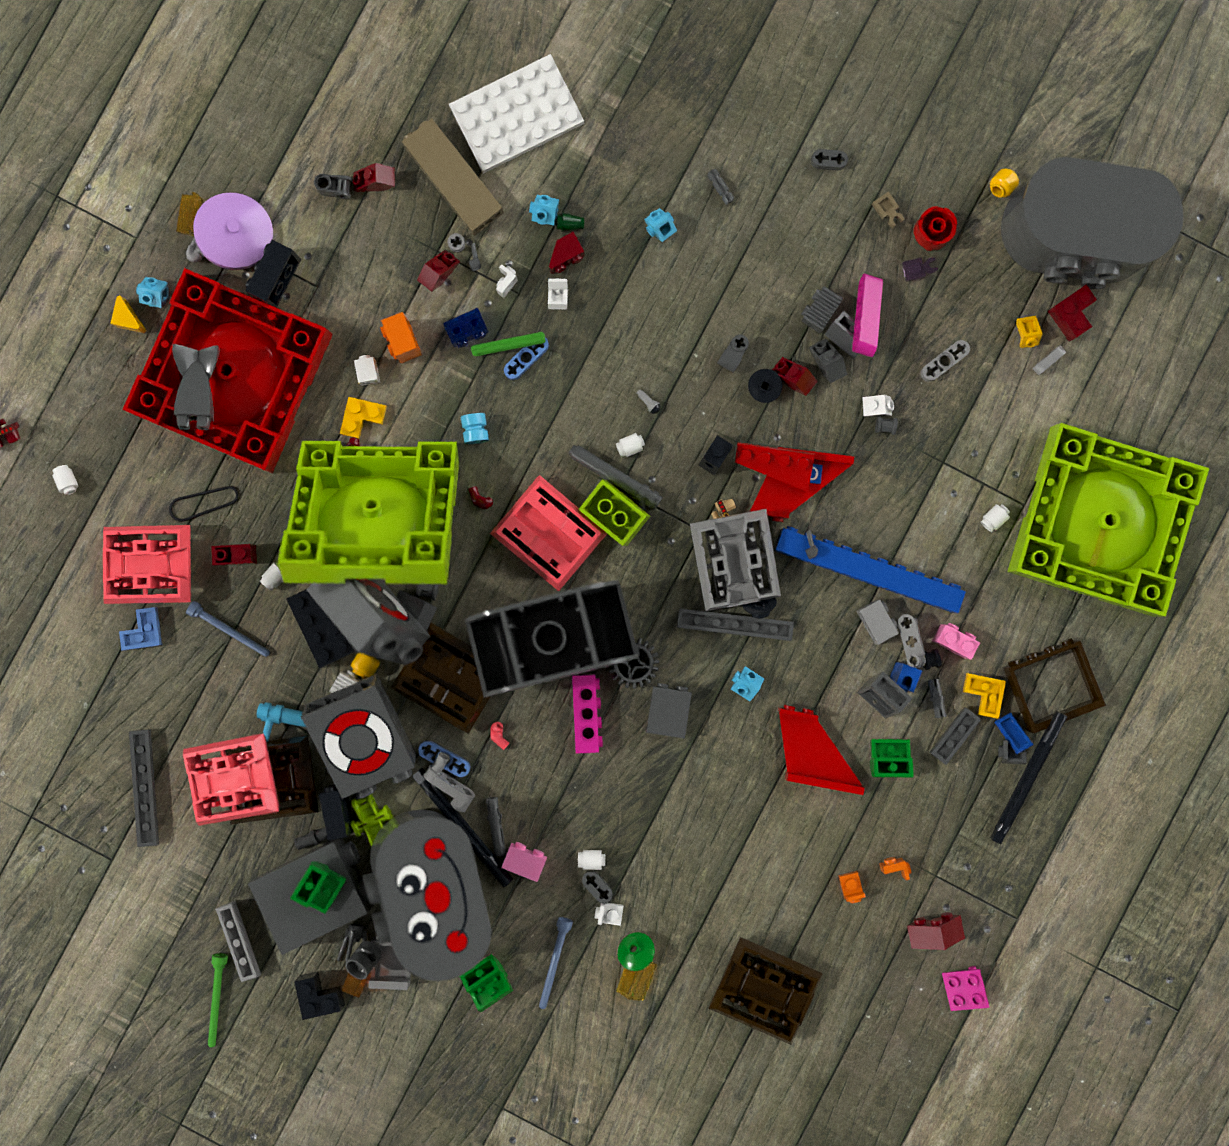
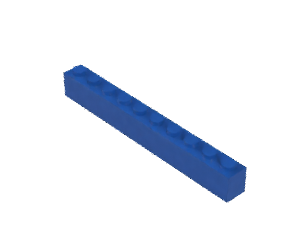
[774,526,966,613]

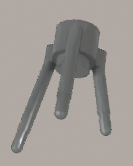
[337,924,368,962]

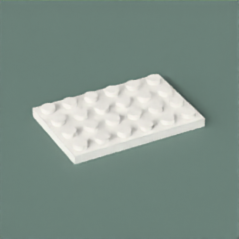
[449,54,584,173]

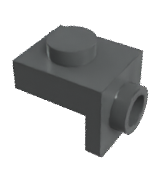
[998,740,1026,765]

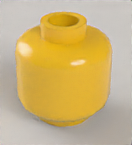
[990,168,1019,198]
[351,652,380,679]

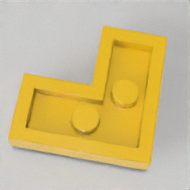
[340,397,387,439]
[963,673,1006,719]

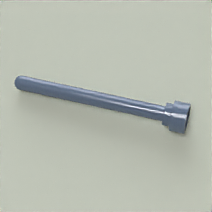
[186,601,270,657]
[539,917,573,1009]

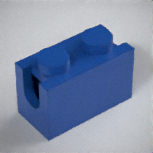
[890,662,922,693]

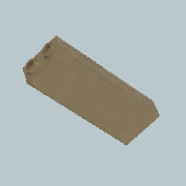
[402,118,504,236]

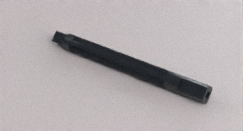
[990,710,1068,844]
[412,768,513,888]

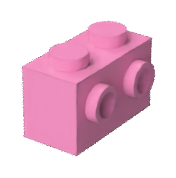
[932,623,980,660]

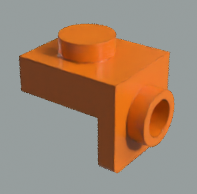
[879,857,911,881]

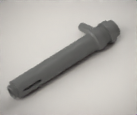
[568,445,663,510]

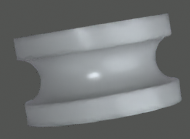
[448,233,466,253]

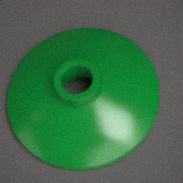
[617,932,655,971]

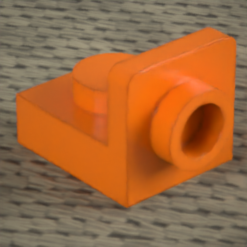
[838,871,866,903]

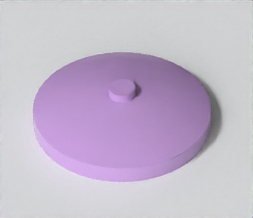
[193,193,273,270]

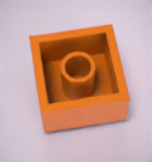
[380,312,422,363]

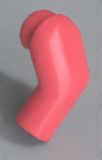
[490,722,510,750]

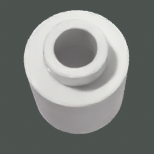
[616,433,645,458]
[52,465,78,495]
[981,504,1010,533]
[260,562,283,591]
[578,850,606,870]

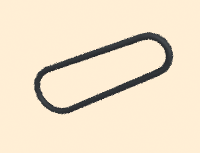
[169,486,239,522]

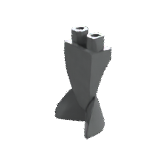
[172,344,220,430]

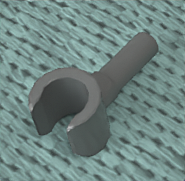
[468,243,481,272]
[805,531,818,559]

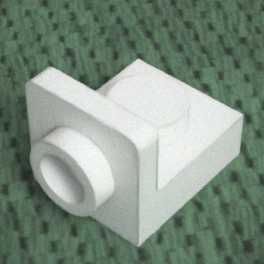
[496,264,518,298]
[595,903,624,926]

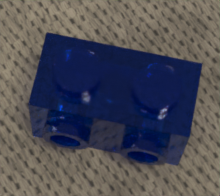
[443,308,489,348]

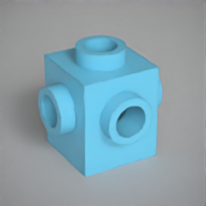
[529,195,559,225]
[644,208,677,242]
[136,277,169,308]
[731,666,764,701]

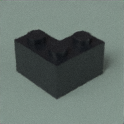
[294,971,345,1020]

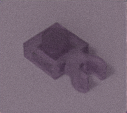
[902,257,938,282]

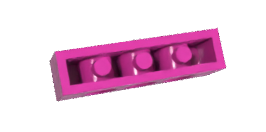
[572,674,603,754]

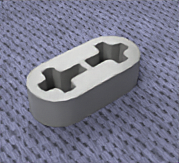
[1032,345,1066,375]

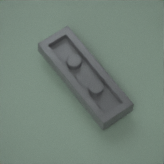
[929,707,981,765]

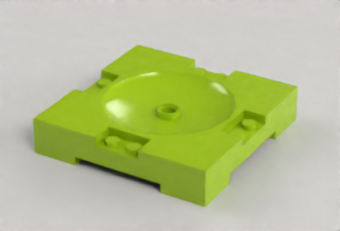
[1007,423,1209,617]
[278,441,459,584]

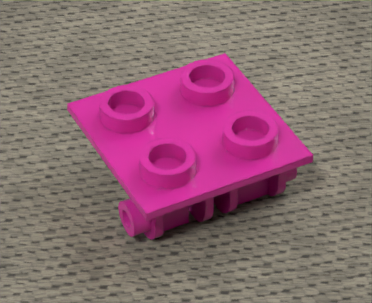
[942,966,989,1011]

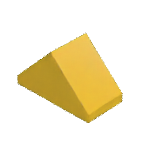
[110,295,146,333]

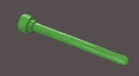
[208,953,228,1047]

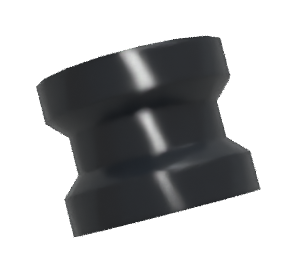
[923,649,942,670]

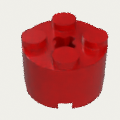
[913,206,957,251]

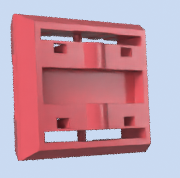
[490,475,607,591]
[103,525,191,604]
[183,733,279,826]

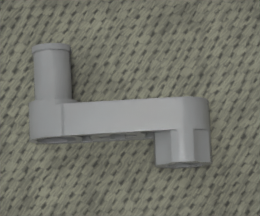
[898,614,926,668]
[424,752,475,812]

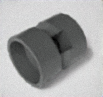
[346,941,382,980]

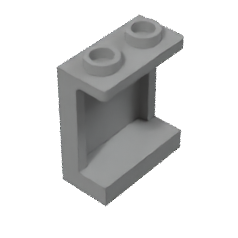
[368,935,411,990]

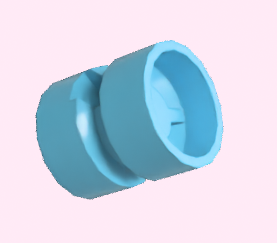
[461,413,489,444]

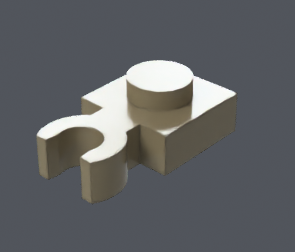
[871,191,904,229]

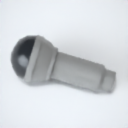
[637,389,661,414]

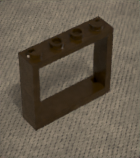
[1003,638,1106,733]

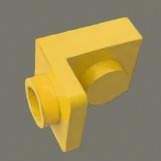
[1016,316,1042,348]

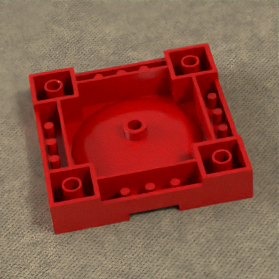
[122,268,333,474]

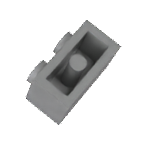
[856,600,899,645]

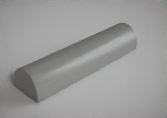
[216,901,261,982]

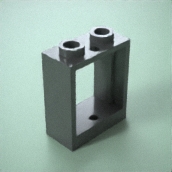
[857,672,913,719]

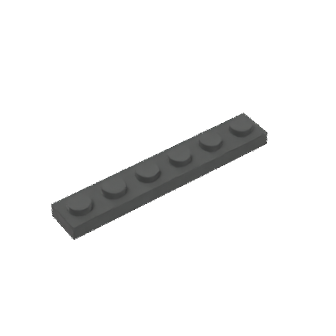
[677,608,794,641]
[129,729,159,847]

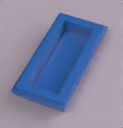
[994,712,1034,754]

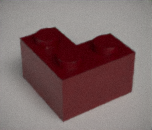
[1048,284,1097,342]
[907,912,965,950]

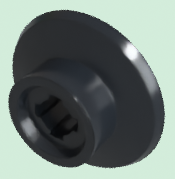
[748,369,782,403]
[742,598,777,619]

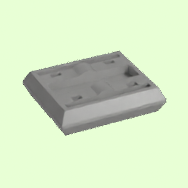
[690,509,781,611]

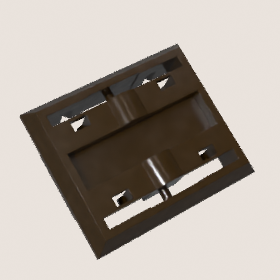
[391,622,491,734]
[220,735,319,825]
[708,937,823,1045]

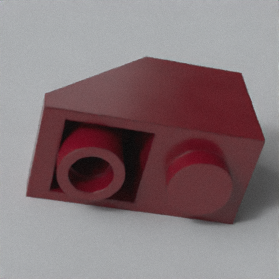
[353,163,395,192]
[549,231,585,274]
[417,250,460,292]
[772,357,818,396]
[211,544,257,566]

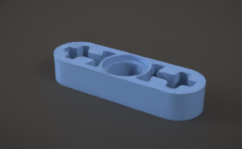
[504,337,549,380]
[418,741,471,777]

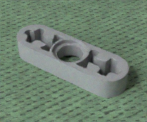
[920,340,970,382]

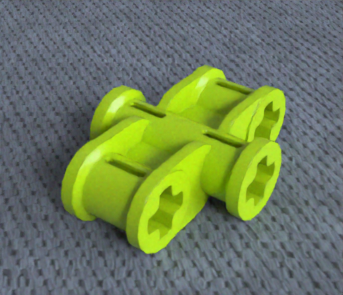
[351,794,393,846]

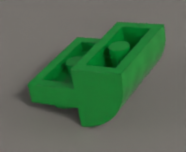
[870,739,914,778]
[290,861,346,914]
[460,954,513,1012]

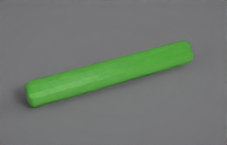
[471,332,545,356]

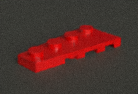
[735,442,815,492]

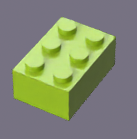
[578,479,651,546]

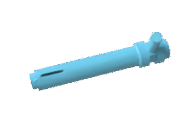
[257,702,306,742]

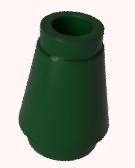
[556,212,584,232]

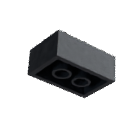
[245,240,301,308]

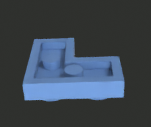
[119,607,162,651]

